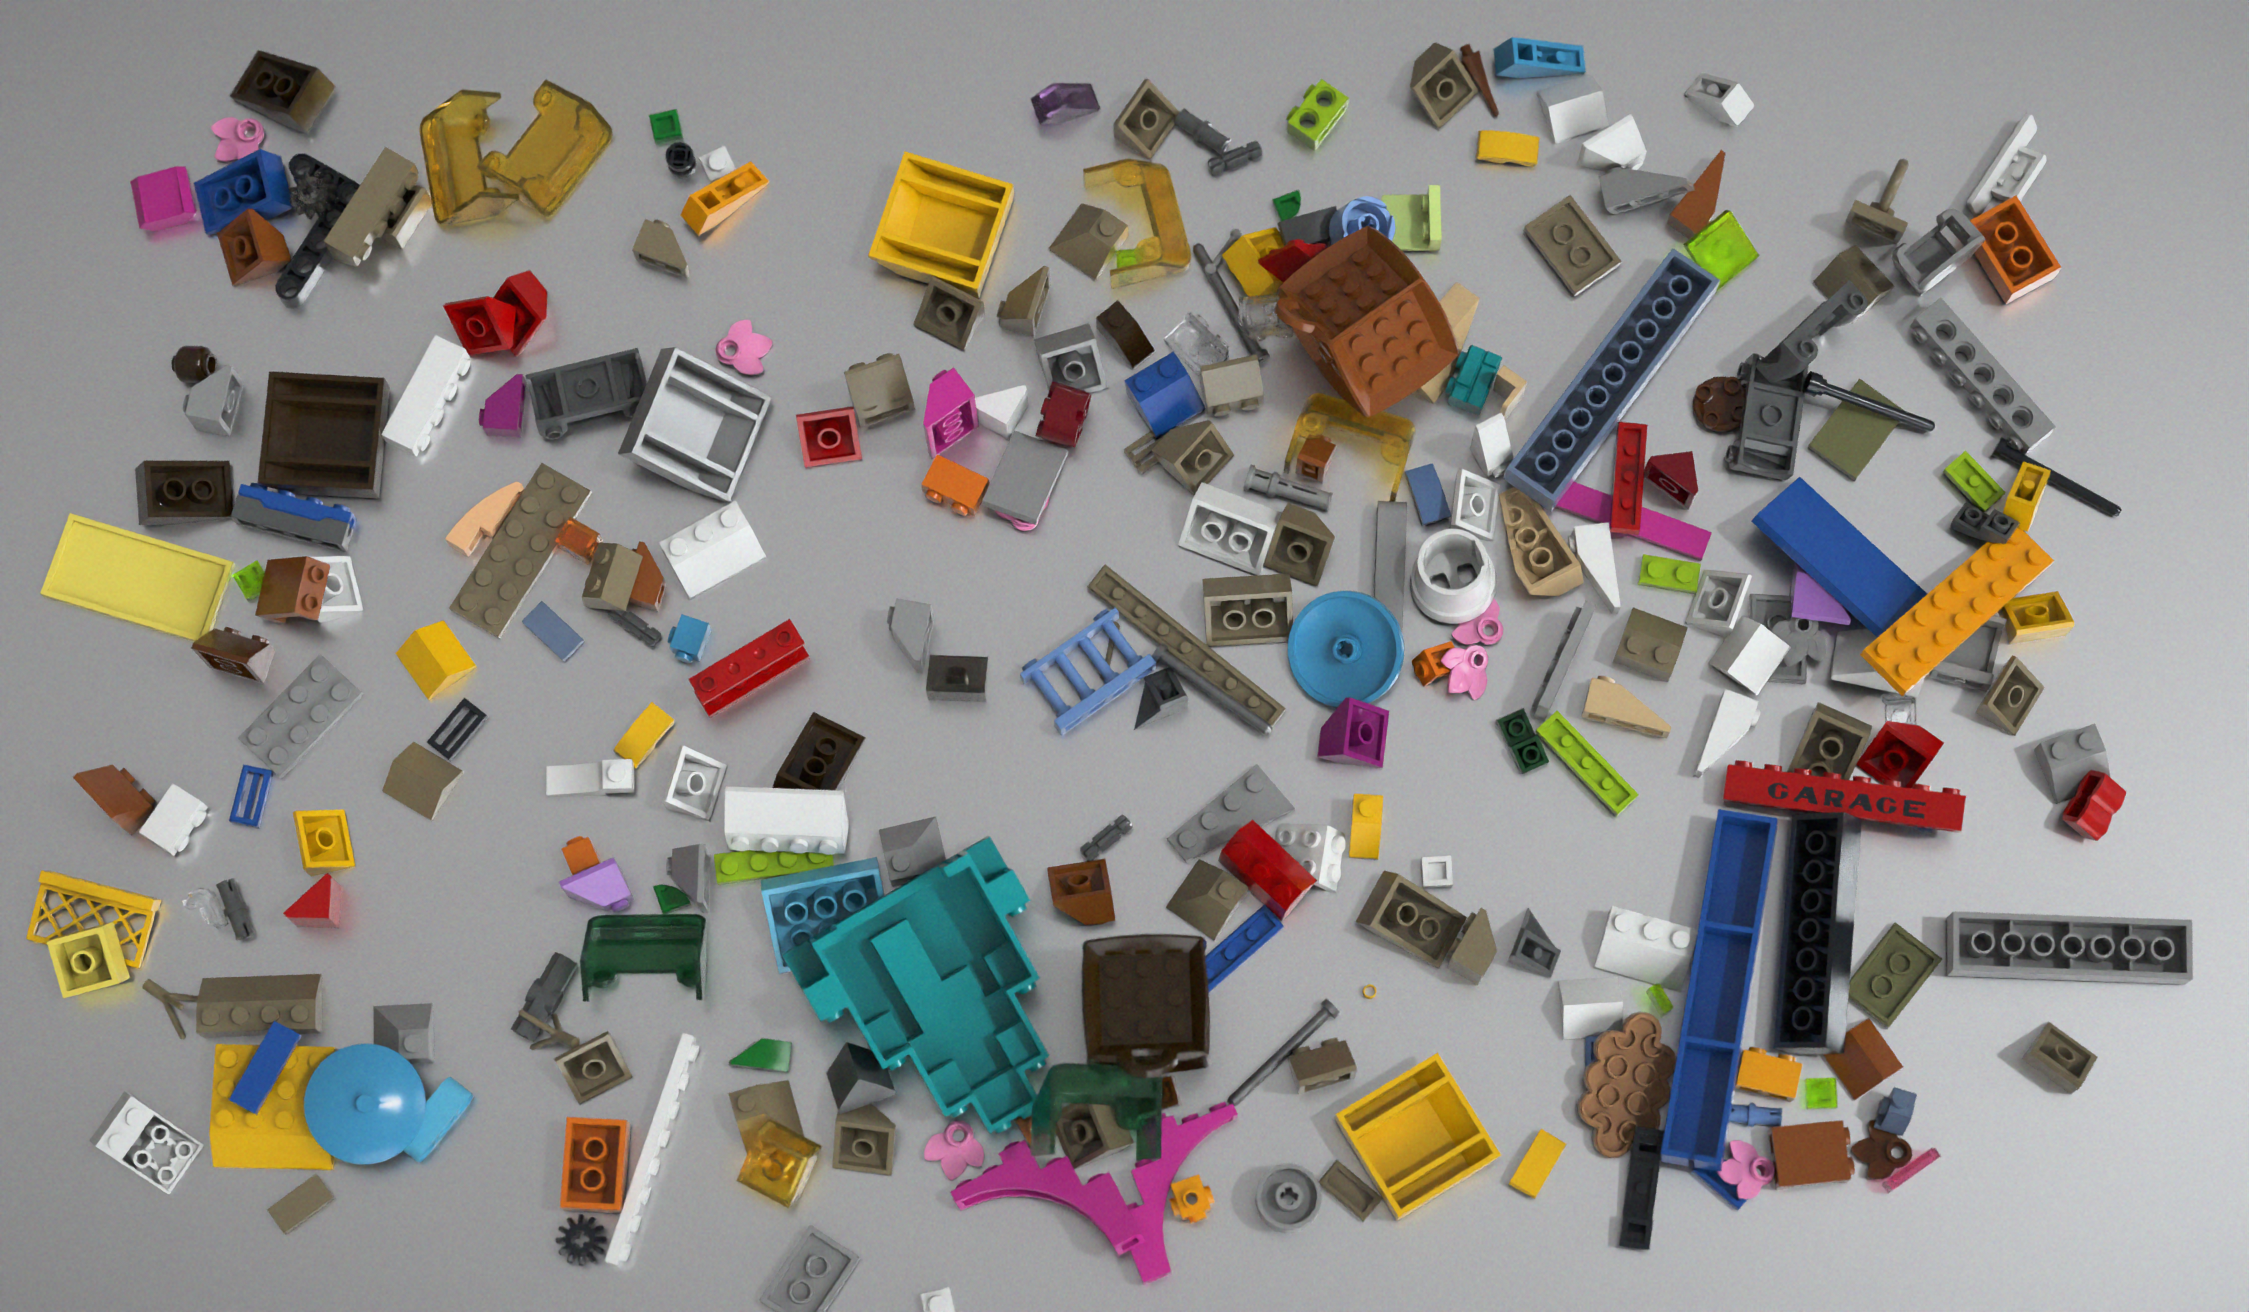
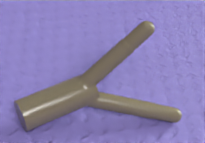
[142,979,198,1039]
[519,1010,580,1050]

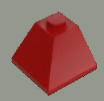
[493,270,547,356]
[1856,721,1944,788]

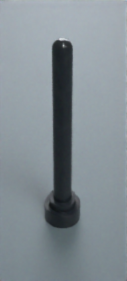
[1802,371,1935,432]

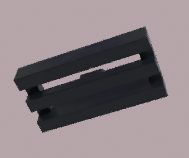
[427,697,488,762]

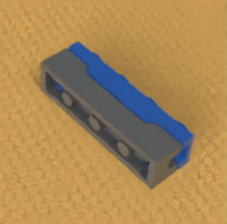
[231,483,357,552]

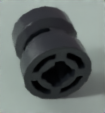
[665,142,696,178]

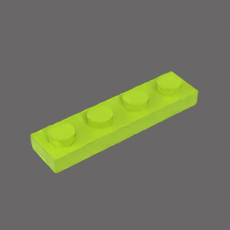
[1535,710,1639,816]
[714,850,834,885]

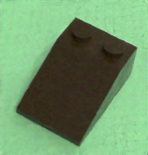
[230,50,336,133]
[135,460,233,525]
[772,712,866,790]

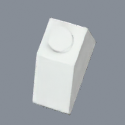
[1685,73,1755,126]

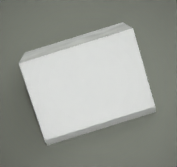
[1537,74,1609,144]
[975,385,1028,440]
[1449,469,1500,541]
[310,556,363,623]
[1686,569,1752,638]
[1709,615,1791,695]
[662,745,727,820]
[1558,977,1623,1040]

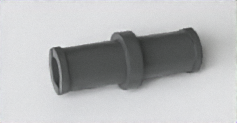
[1174,108,1231,154]
[216,878,254,940]

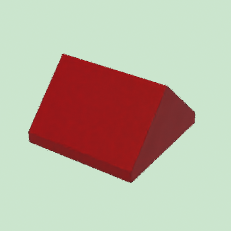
[443,296,516,355]
[796,406,862,467]
[283,873,342,928]

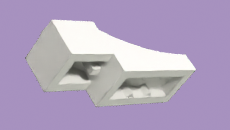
[546,759,634,797]

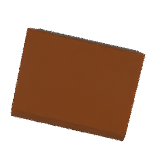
[1822,1018,1903,1101]

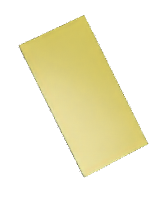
[40,513,235,642]

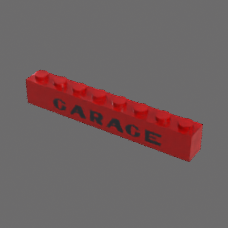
[1723,760,1966,833]

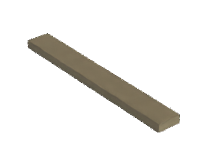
[1087,564,1286,727]

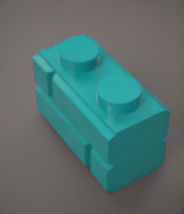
[1445,345,1502,415]

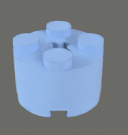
[1329,196,1395,245]

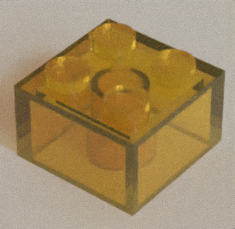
[736,1119,822,1208]

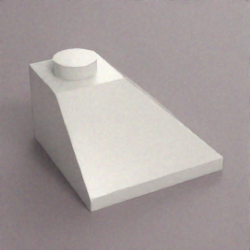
[1578,114,1647,172]

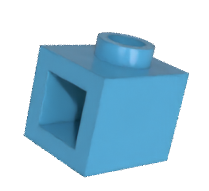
[667,614,712,663]

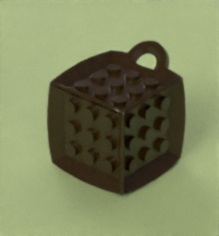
[1082,934,1211,1078]

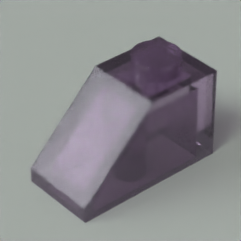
[1031,83,1101,124]

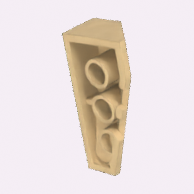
[1416,282,1480,404]
[1499,487,1584,596]

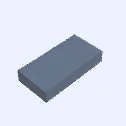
[522,601,585,662]

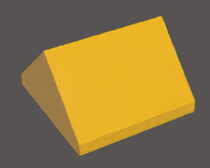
[2002,591,2074,644]
[395,620,477,700]
[293,809,355,876]

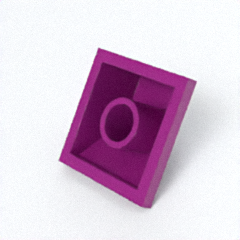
[1317,697,1389,768]

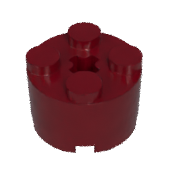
[1036,381,1091,447]

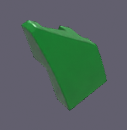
[729,1038,792,1073]

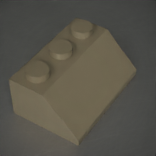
[1202,573,1293,646]

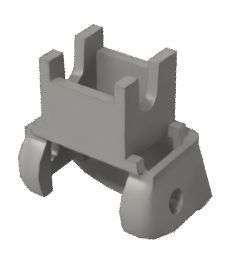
[1892,209,1986,296]

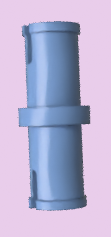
[1730,1103,1782,1127]

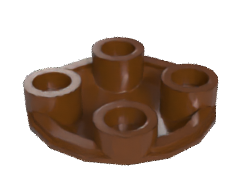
[1693,376,1745,432]

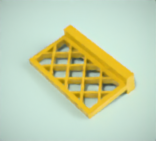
[26,870,161,968]

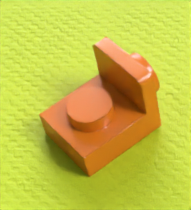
[1412,641,1455,686]

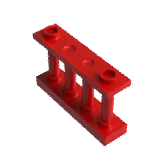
[688,619,810,718]

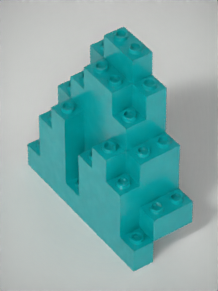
[782,836,1050,1134]

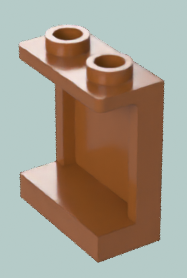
[255,556,330,624]
[1768,1120,1855,1190]

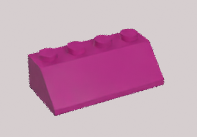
[923,368,979,459]

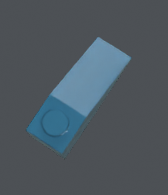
[1494,37,1586,78]

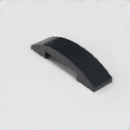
[1619,1126,1665,1250]

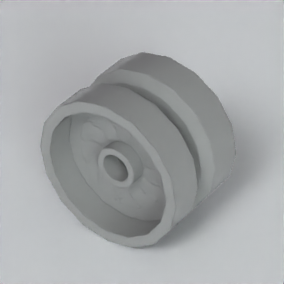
[1255,1163,1322,1234]

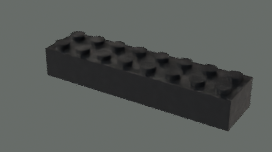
[1774,812,1862,1054]

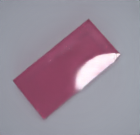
[1882,1148,1941,1193]

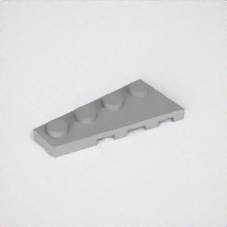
[1167,764,1295,862]

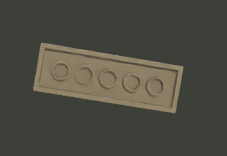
[449,462,592,639]

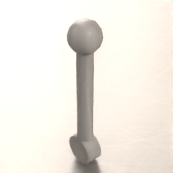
[1204,229,1242,276]

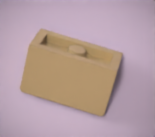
[1493,365,1527,420]

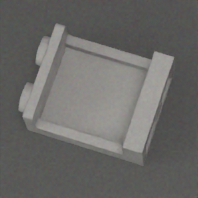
[1929,613,2007,692]

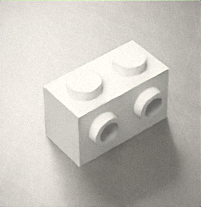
[139,783,207,856]

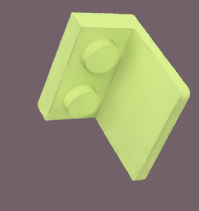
[1381,185,1442,251]

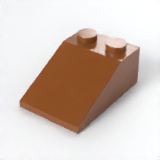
[73,765,155,836]

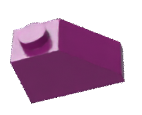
[479,374,527,438]

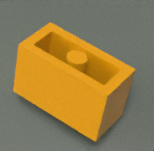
[1735,1047,1802,1102]

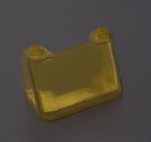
[477,79,612,216]

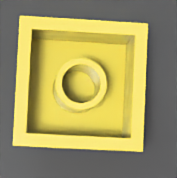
[46,922,130,999]

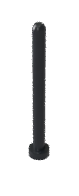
[1991,437,2122,516]

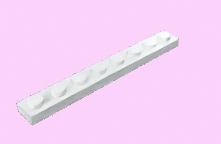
[605,1033,699,1267]

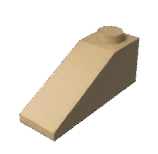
[1581,676,1671,738]

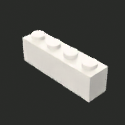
[381,335,470,457]

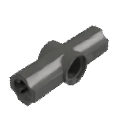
[511,951,578,1042]

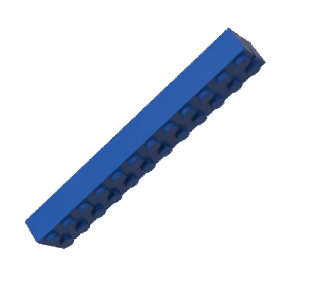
[1661,809,1777,1171]

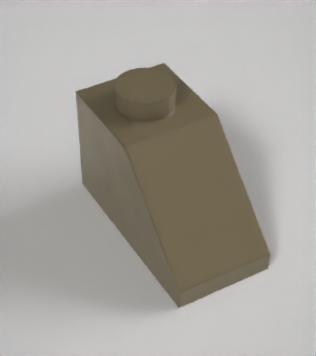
[632,219,690,278]

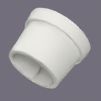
[1410,529,1497,624]

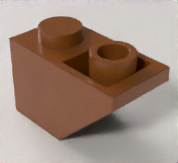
[628,541,667,612]

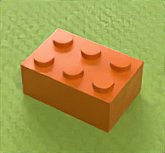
[1970,196,2061,304]
[560,1117,631,1214]

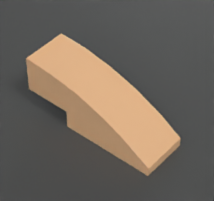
[445,481,524,557]

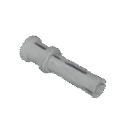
[1243,464,1333,511]

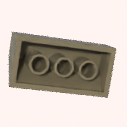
[323,147,418,267]
[196,974,322,1038]

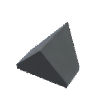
[1134,667,1188,730]
[1507,908,1561,978]

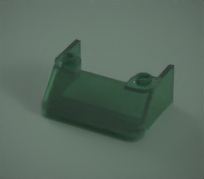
[580,914,707,1002]
[1031,1063,1162,1160]

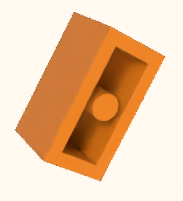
[921,454,990,516]

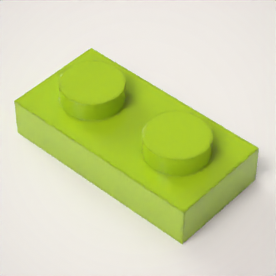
[1943,450,2006,512]
[1638,554,1701,594]

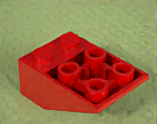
[1258,239,1328,283]

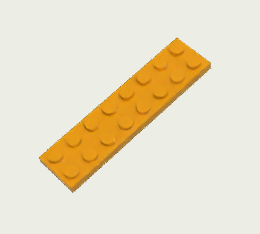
[1860,528,2054,696]

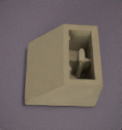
[1446,908,1497,985]

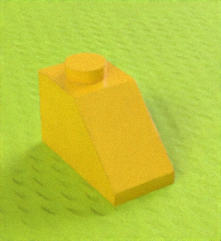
[2003,461,2051,532]
[1349,793,1383,860]

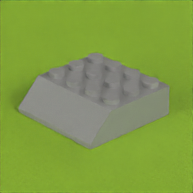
[618,347,772,502]

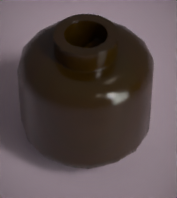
[171,346,217,383]

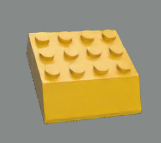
[868,151,1014,299]
[209,1044,338,1170]
[1334,1053,1501,1221]

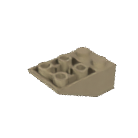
[844,353,915,427]

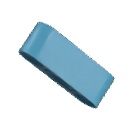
[403,1076,474,1163]

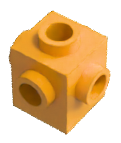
[1169,1174,1214,1224]

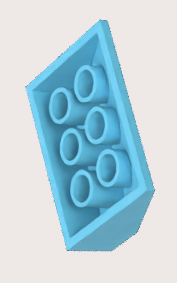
[761,857,885,974]

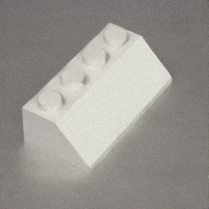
[725,786,849,855]

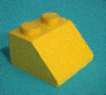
[1222,227,1284,301]

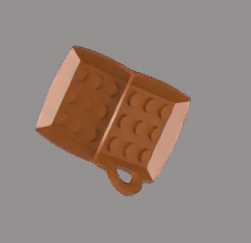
[1274,226,1460,417]

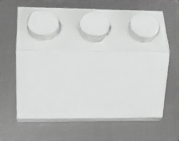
[1178,482,1282,575]
[659,500,766,600]
[1594,906,1698,992]

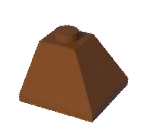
[217,209,291,285]
[1047,859,1116,925]

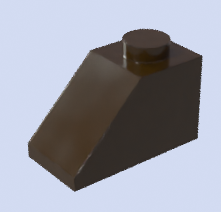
[1096,300,1155,370]

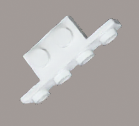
[1967,113,2047,217]

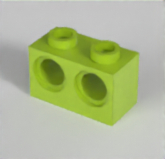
[1286,79,1349,151]

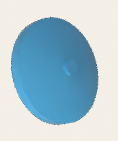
[1288,590,1404,707]
[304,1044,426,1164]

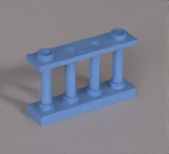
[1020,607,1156,736]

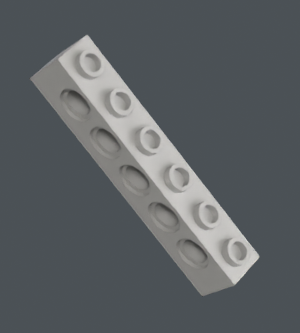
[1910,298,2056,455]

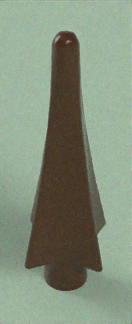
[1459,44,1499,117]

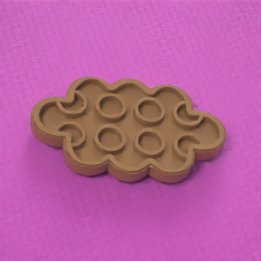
[1577,1012,1677,1158]

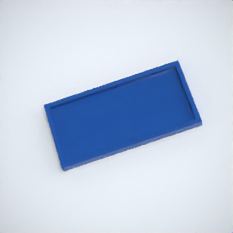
[1751,477,1927,638]

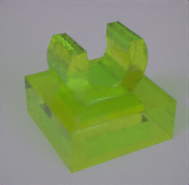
[232,560,265,602]
[1805,1078,1838,1109]

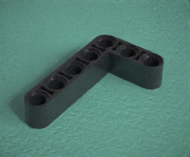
[275,153,360,308]

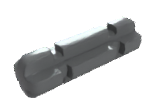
[1208,141,1262,175]
[608,608,661,646]
[1080,815,1133,861]

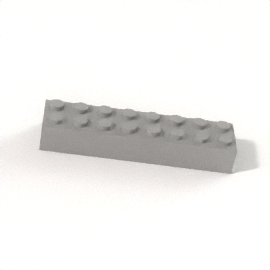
[1947,911,2193,984]

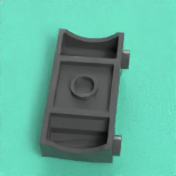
[1755,280,1868,383]
[525,348,647,440]
[1725,353,1809,480]

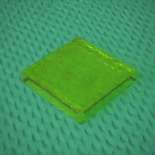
[1683,210,1759,290]

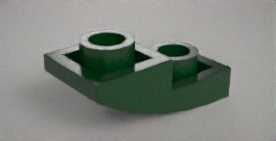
[1495,708,1549,774]

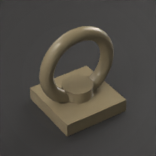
[1845,159,1909,244]

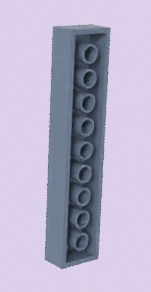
[1504,248,1720,512]

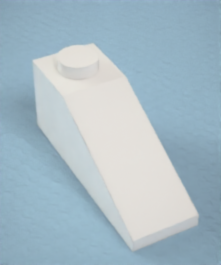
[1470,413,1514,478]
[1568,522,1621,614]
[1694,689,1761,778]

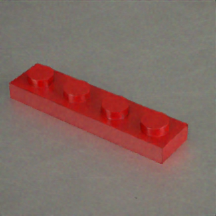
[1610,422,1647,535]

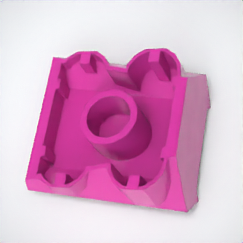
[130,166,197,231]

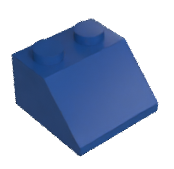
[1124,351,1206,439]

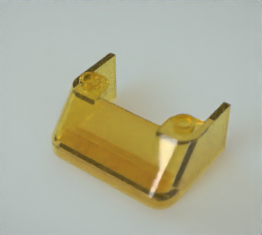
[419,89,520,225]
[1083,159,1191,289]
[1284,393,1416,502]

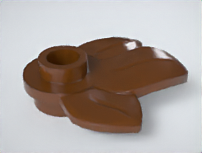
[1851,1120,1912,1179]

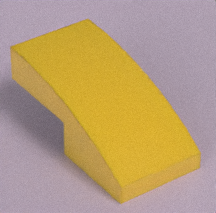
[1476,130,1539,167]
[613,702,674,769]
[1509,1129,1566,1199]

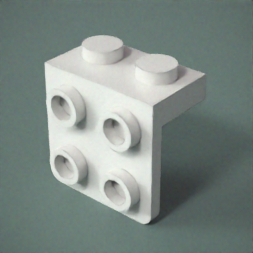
[1275,823,1345,891]

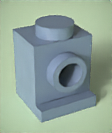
[1874,1087,1917,1136]

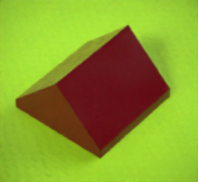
[1644,451,1698,510]

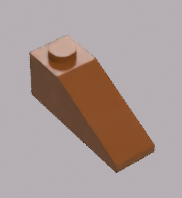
[1667,150,1726,243]

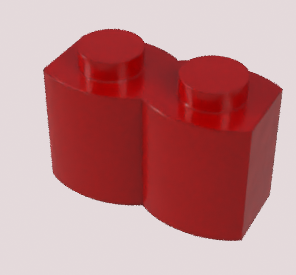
[2062,770,2126,841]

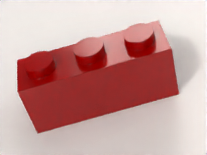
[1218,820,1317,921]

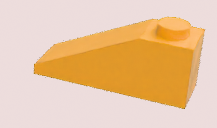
[680,161,769,236]

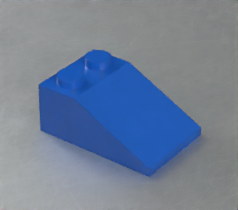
[194,149,294,235]

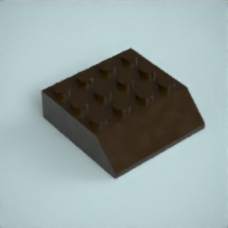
[257,371,390,498]

